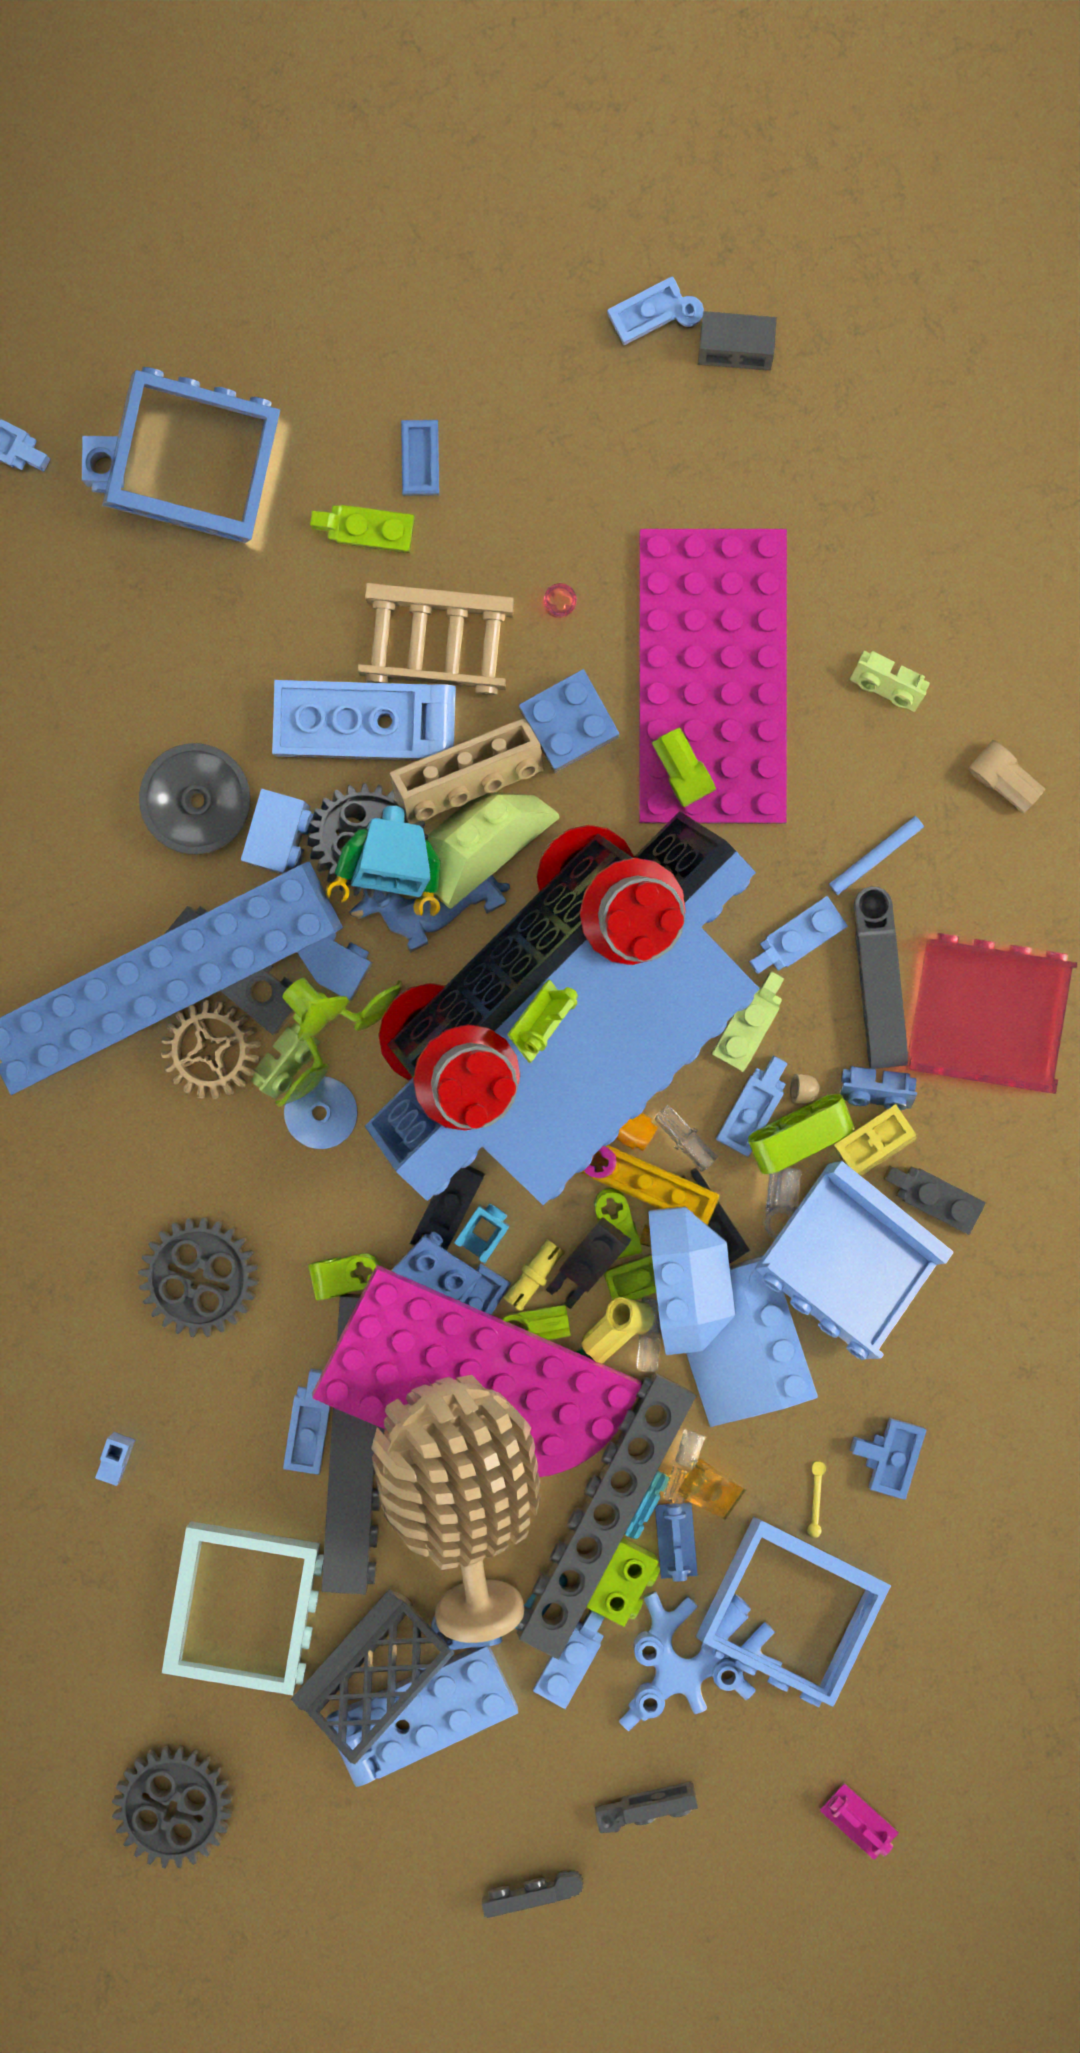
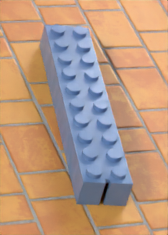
[0,861,343,1095]

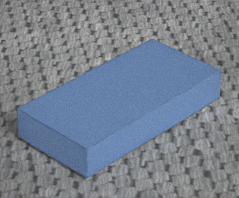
[401,420,439,496]

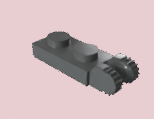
[482,1869,584,1918]

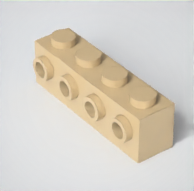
[389,718,544,824]

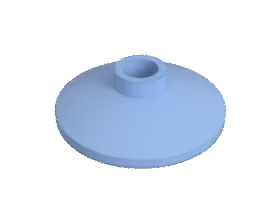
[284,1076,358,1149]

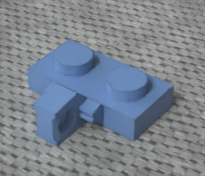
[849,1417,927,1500]

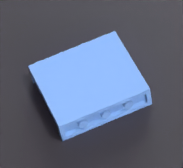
[755,1161,953,1360]

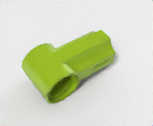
[652,727,716,807]
[501,1304,571,1340]

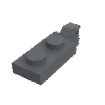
[883,1166,986,1235]
[595,1782,698,1833]

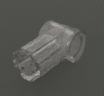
[762,1167,802,1239]

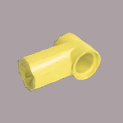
[580,1297,654,1363]

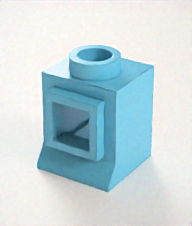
[454,1203,510,1264]

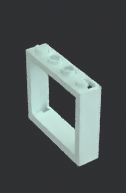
[162,1521,324,1696]

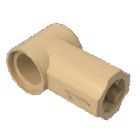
[968,740,1045,813]

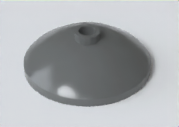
[139,743,251,854]

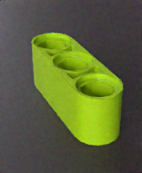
[747,1094,855,1174]

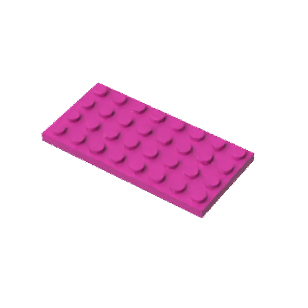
[639,529,787,824]

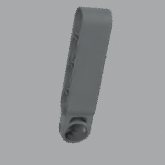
[854,886,908,1069]

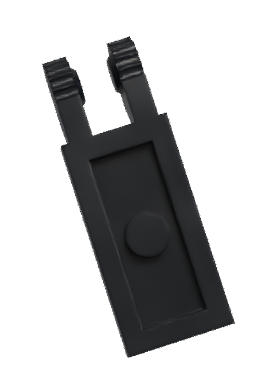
[546,1217,632,1309]

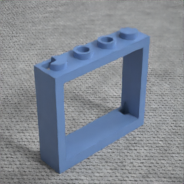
[102,367,280,543]

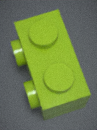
[586,1537,660,1627]

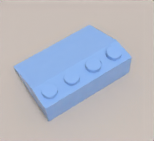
[686,1255,818,1427]

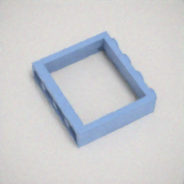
[696,1516,891,1707]

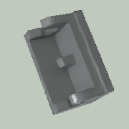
[698,311,777,371]

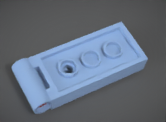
[272,680,456,761]
[325,1646,518,1787]

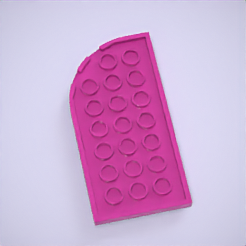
[312,1265,642,1477]

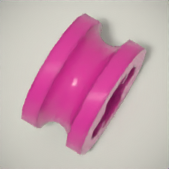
[584,1146,616,1178]

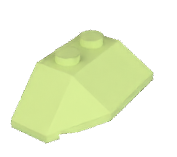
[427,792,560,909]

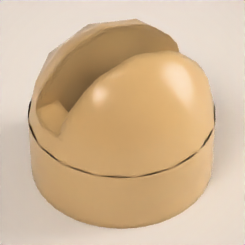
[790,1073,820,1104]

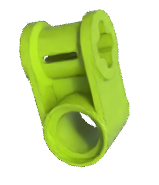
[594,1188,642,1260]
[308,1253,382,1301]

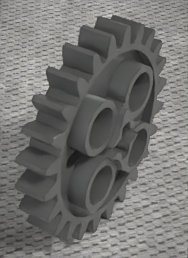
[307,783,428,898]
[138,1217,259,1337]
[112,1745,233,1868]

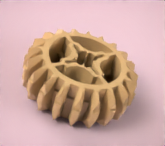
[161,1000,261,1099]

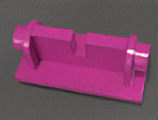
[820,1783,899,1860]

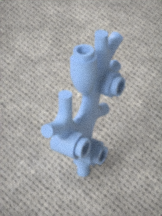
[619,1591,782,1731]

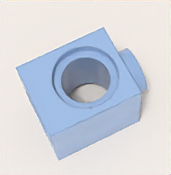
[82,436,124,493]

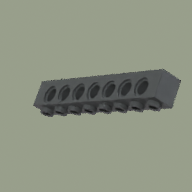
[516,1371,696,1660]

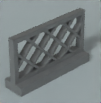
[291,1589,455,1764]

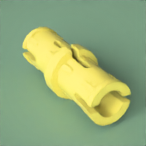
[503,1239,565,1312]

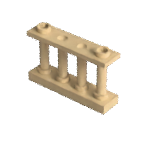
[358,583,514,695]

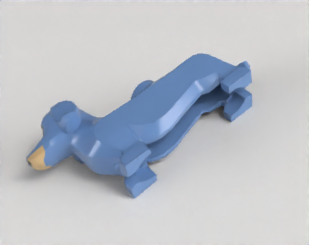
[349,875,510,953]

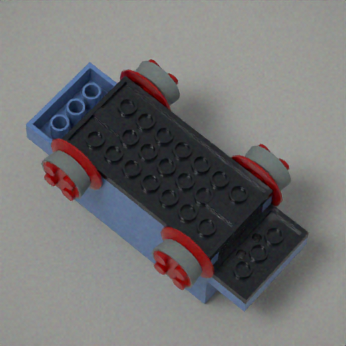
[365,811,760,1205]

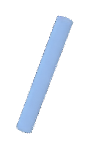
[829,816,924,895]

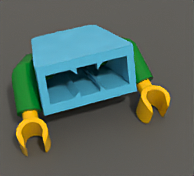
[325,806,441,916]

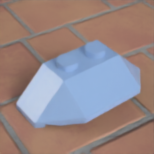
[648,1206,735,1355]

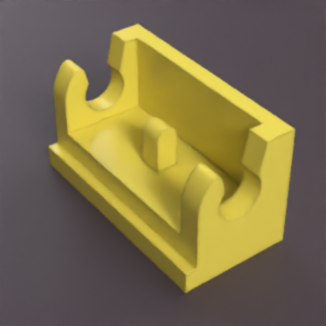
[834,1104,917,1176]

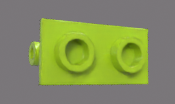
[507,980,578,1063]

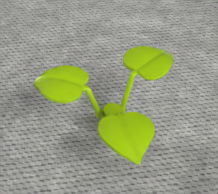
[275,978,403,1107]

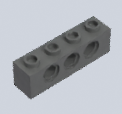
[164,906,295,1035]

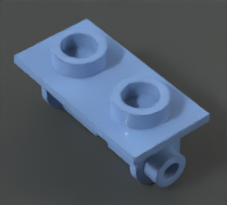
[840,1066,917,1111]
[655,1502,698,1582]

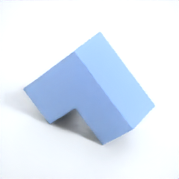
[95,1432,135,1486]

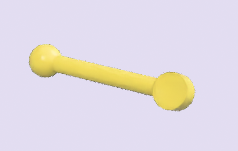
[807,1461,826,1538]

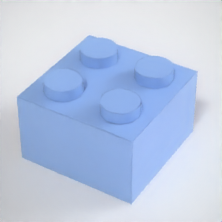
[241,788,314,874]

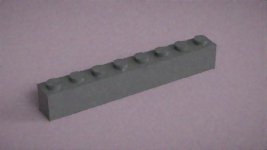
[322,1294,385,1595]

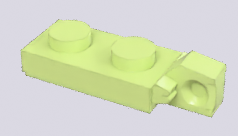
[712,971,784,1072]

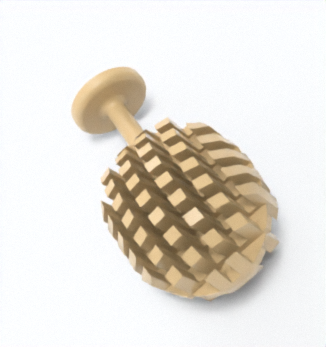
[371,1375,541,1643]

